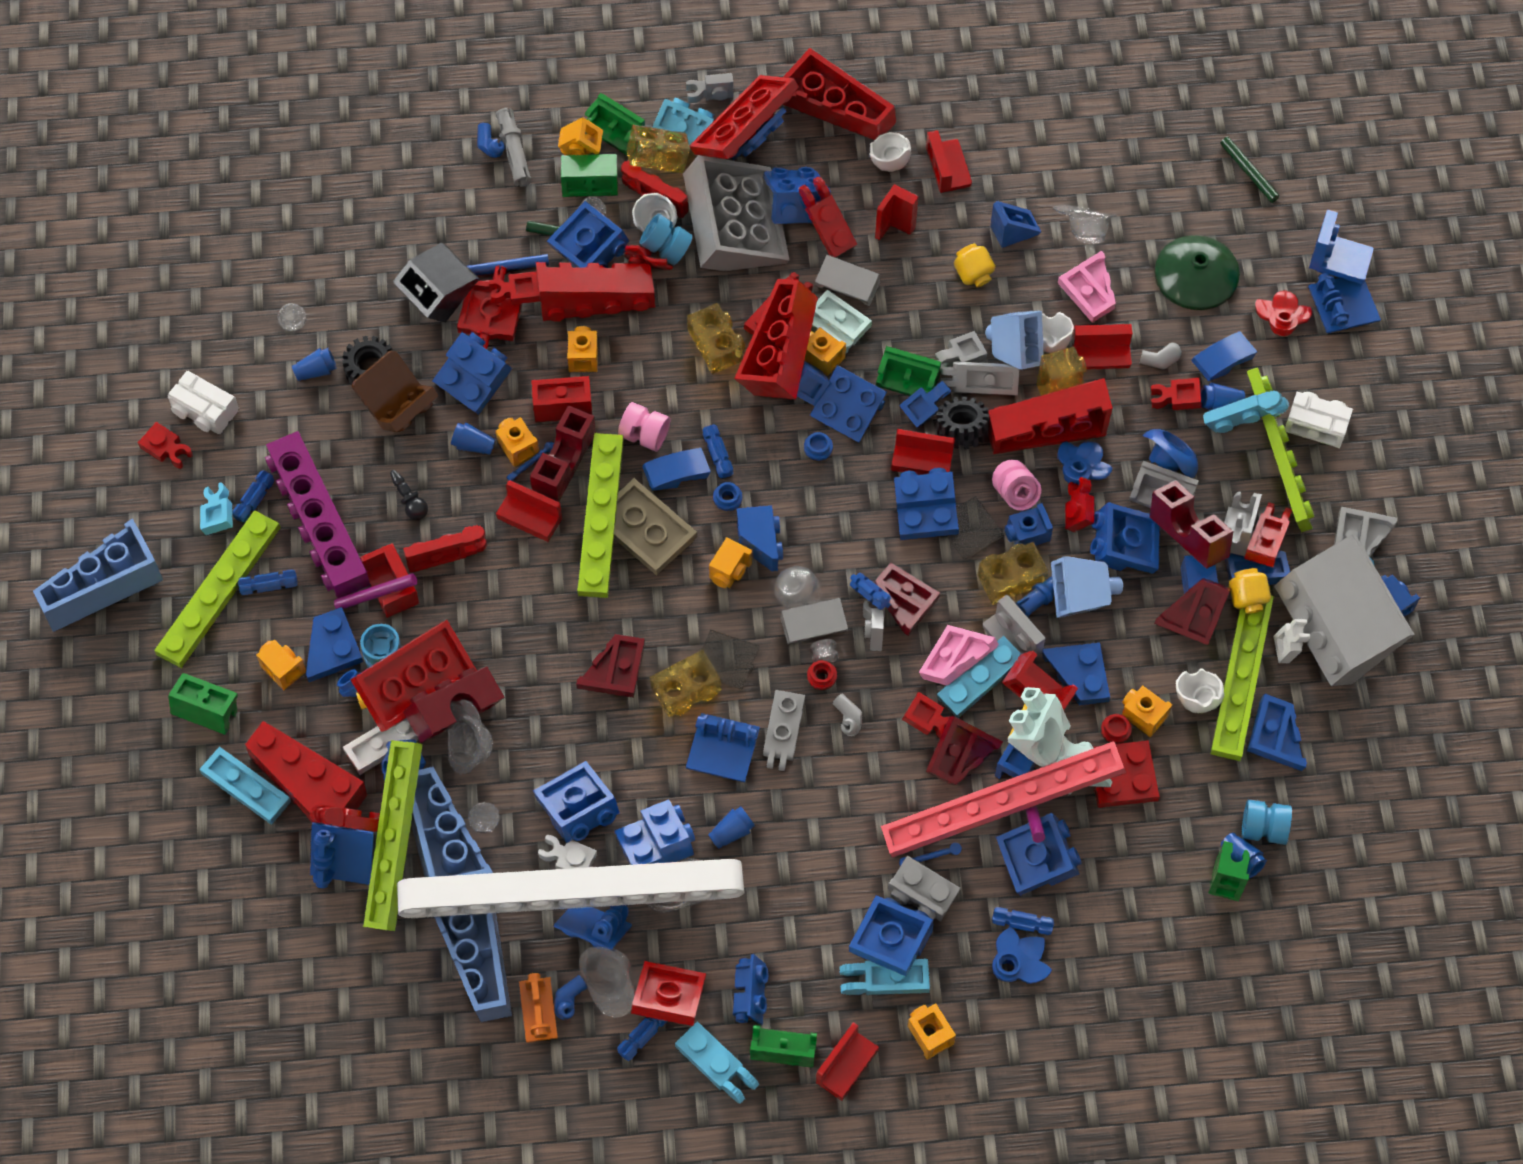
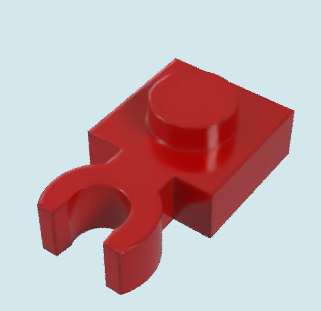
[489,271,540,305]
[1151,378,1202,410]
[138,422,193,469]
[1065,477,1094,532]
[902,692,949,739]

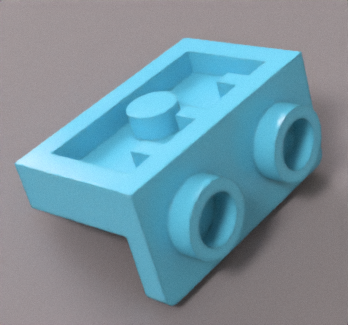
[652,98,714,145]

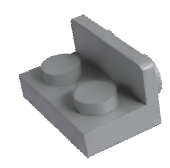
[982,595,1046,657]
[888,856,961,922]

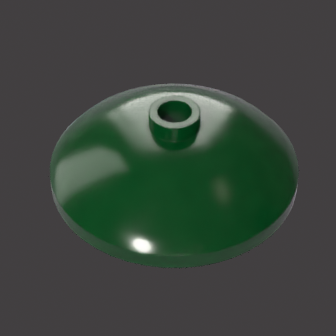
[1155,235,1240,310]

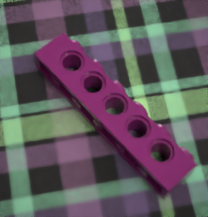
[264,431,370,599]

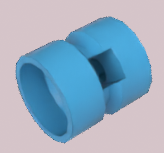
[639,213,692,266]
[360,624,402,668]
[1241,799,1292,845]

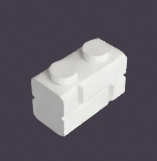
[168,371,239,434]
[1285,392,1353,448]

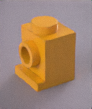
[558,117,603,155]
[567,326,598,372]
[805,327,846,376]
[496,417,539,468]
[709,537,752,588]
[256,640,306,691]
[1122,685,1173,737]
[907,1003,956,1060]

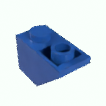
[737,505,783,572]

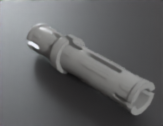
[496,108,532,187]

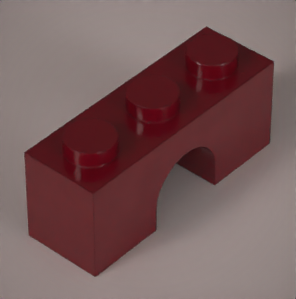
[530,406,596,502]
[1150,480,1233,569]
[403,666,505,743]

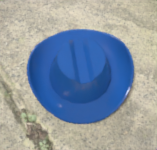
[1142,429,1198,478]

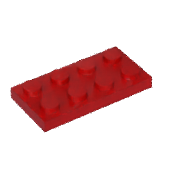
[689,75,799,159]
[350,620,477,732]

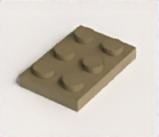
[614,478,697,576]

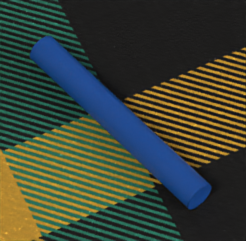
[467,254,549,276]

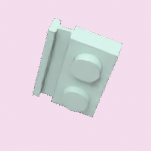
[811,290,872,353]

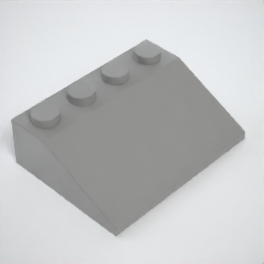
[683,155,790,271]
[1274,534,1415,686]

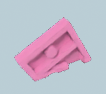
[1058,251,1116,323]
[919,625,999,686]

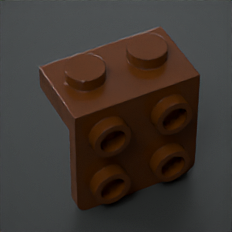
[352,350,439,432]

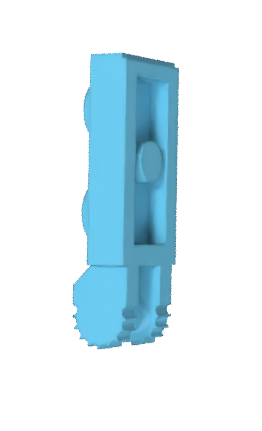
[1203,390,1289,433]
[840,959,930,995]
[675,1021,759,1104]

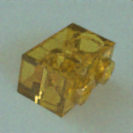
[627,125,690,173]
[687,303,745,374]
[1036,347,1087,396]
[977,542,1049,605]
[650,649,722,718]

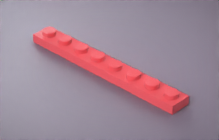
[881,741,1126,858]

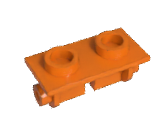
[519,973,558,1043]

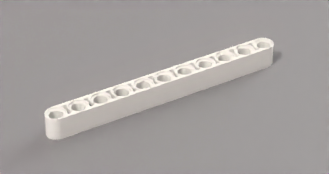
[397,859,744,918]

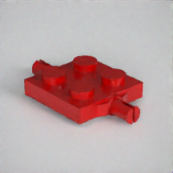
[457,265,522,349]

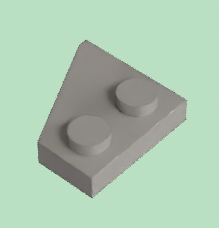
[1334,507,1397,557]

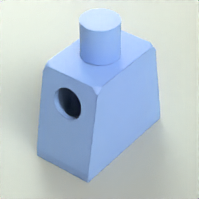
[985,311,1044,370]
[1051,556,1123,618]

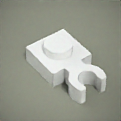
[1273,619,1310,663]
[538,835,597,869]

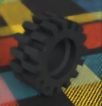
[342,336,392,385]
[937,397,989,449]

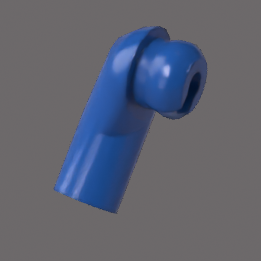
[477,123,505,158]
[554,975,588,1020]

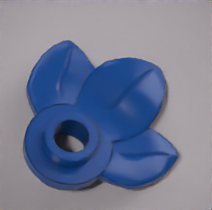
[1057,441,1113,485]
[992,927,1052,984]

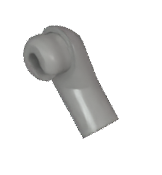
[1139,343,1182,369]
[833,693,862,736]

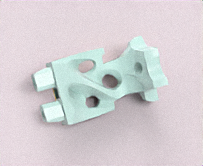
[1008,687,1113,795]

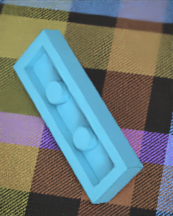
[937,636,1021,718]
[199,746,291,825]

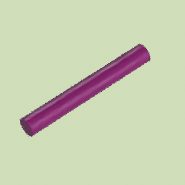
[334,573,417,609]
[1025,805,1045,843]

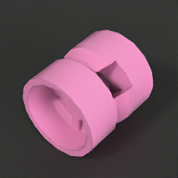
[618,402,671,452]
[992,460,1041,511]

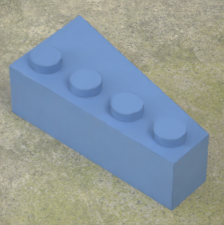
[33,518,163,632]
[411,767,493,877]
[435,913,512,1022]

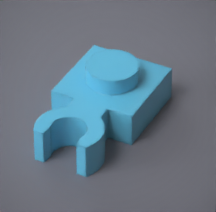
[200,482,233,535]

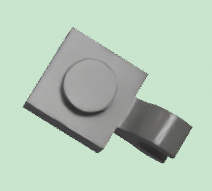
[686,73,733,103]
[935,331,987,372]
[863,601,886,651]

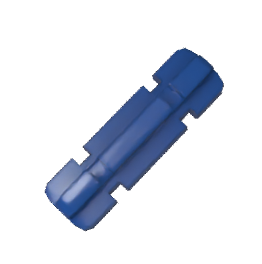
[702,424,733,479]
[232,470,274,523]
[238,569,298,595]
[850,573,891,610]
[992,907,1054,935]
[617,1017,667,1061]

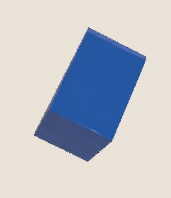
[990,201,1041,248]

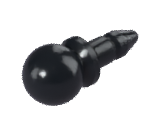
[390,470,428,520]

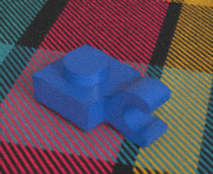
[899,381,952,428]

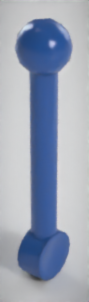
[506,441,554,481]
[899,843,962,866]

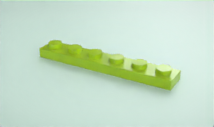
[1247,367,1315,532]
[578,433,624,598]
[154,510,281,669]
[1210,595,1274,761]
[363,740,423,931]

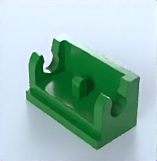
[585,93,646,156]
[561,154,618,197]
[876,346,941,396]
[168,673,238,735]
[1208,841,1250,902]
[750,1025,817,1068]

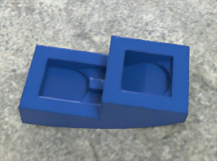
[1191,331,1257,381]
[642,448,711,491]

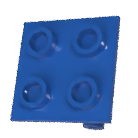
[1308,273,1381,333]
[810,365,887,443]
[686,713,760,783]
[310,822,374,888]
[554,905,632,951]

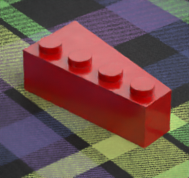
[782,48,896,140]
[536,262,655,321]
[734,279,818,399]
[988,378,1113,455]
[245,721,368,824]

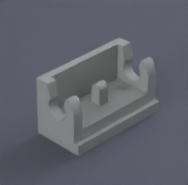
[815,255,880,306]
[1129,461,1199,508]
[1224,492,1262,556]
[780,598,848,644]

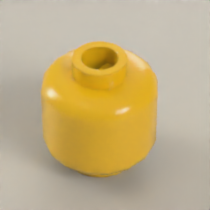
[954,243,995,288]
[1229,568,1271,614]

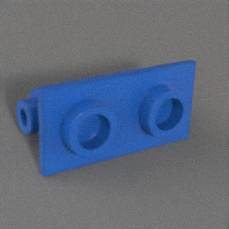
[733,954,769,1025]

